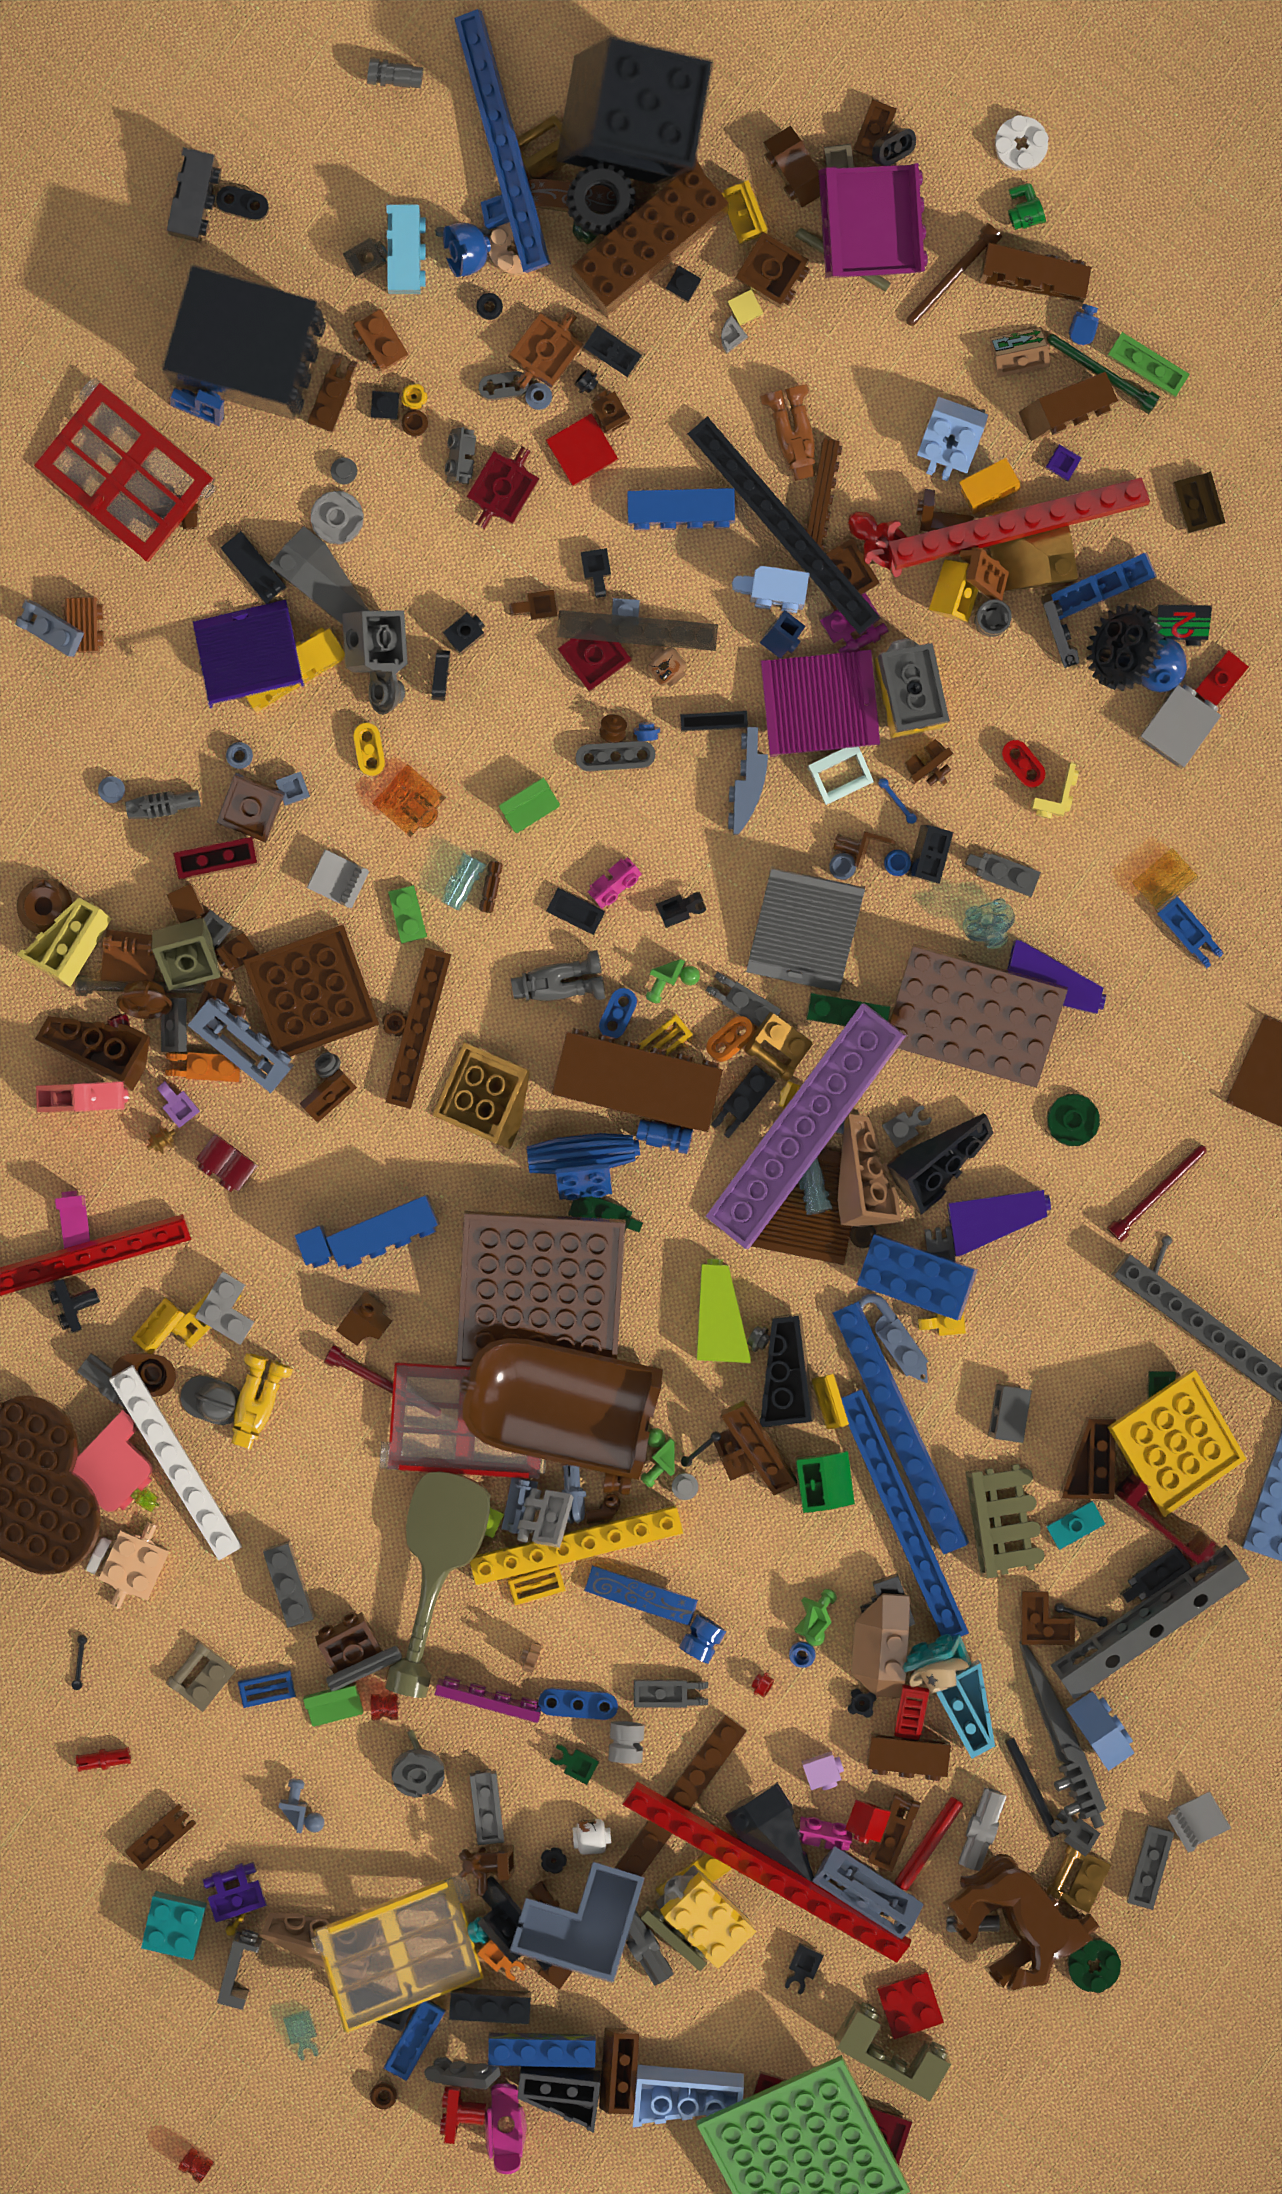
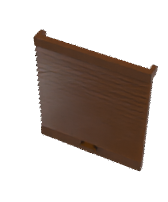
[1225,1015,1282,1127]
[751,1148,852,1266]

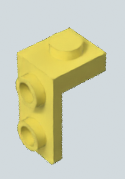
[1031,762,1079,819]

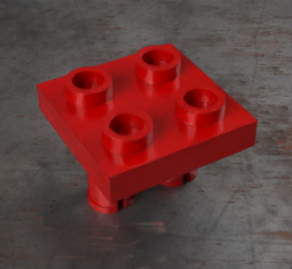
[440,2086,486,2144]

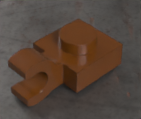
[509,590,558,621]

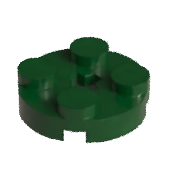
[1067,1938,1121,1993]

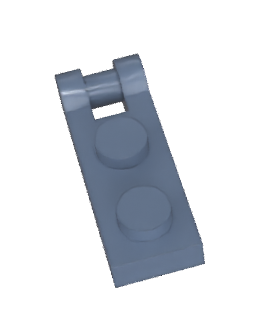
[15,599,84,657]

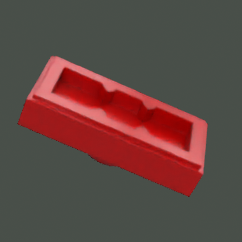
[1195,650,1249,706]

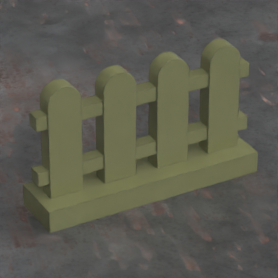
[965,1464,1045,1579]

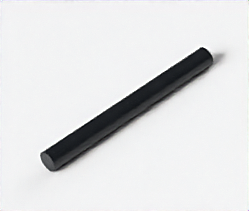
[1005,1737,1060,1838]

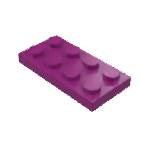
[434,1676,541,1723]

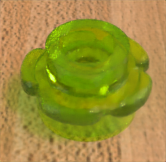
[134,1489,160,1512]

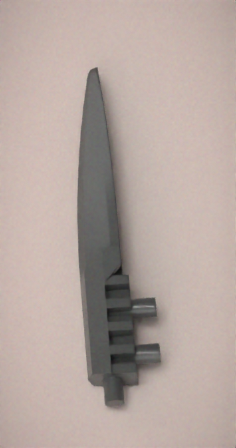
[1020,1641,1107,1829]

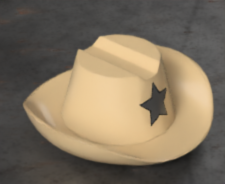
[910,1658,969,1693]

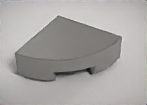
[721,315,748,354]

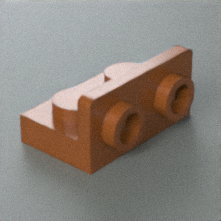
[352,309,409,372]
[959,547,1009,601]

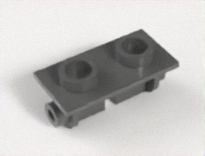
[445,427,476,484]

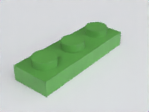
[1107,332,1190,398]

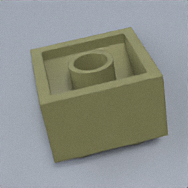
[152,917,220,991]

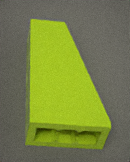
[696,1259,751,1363]

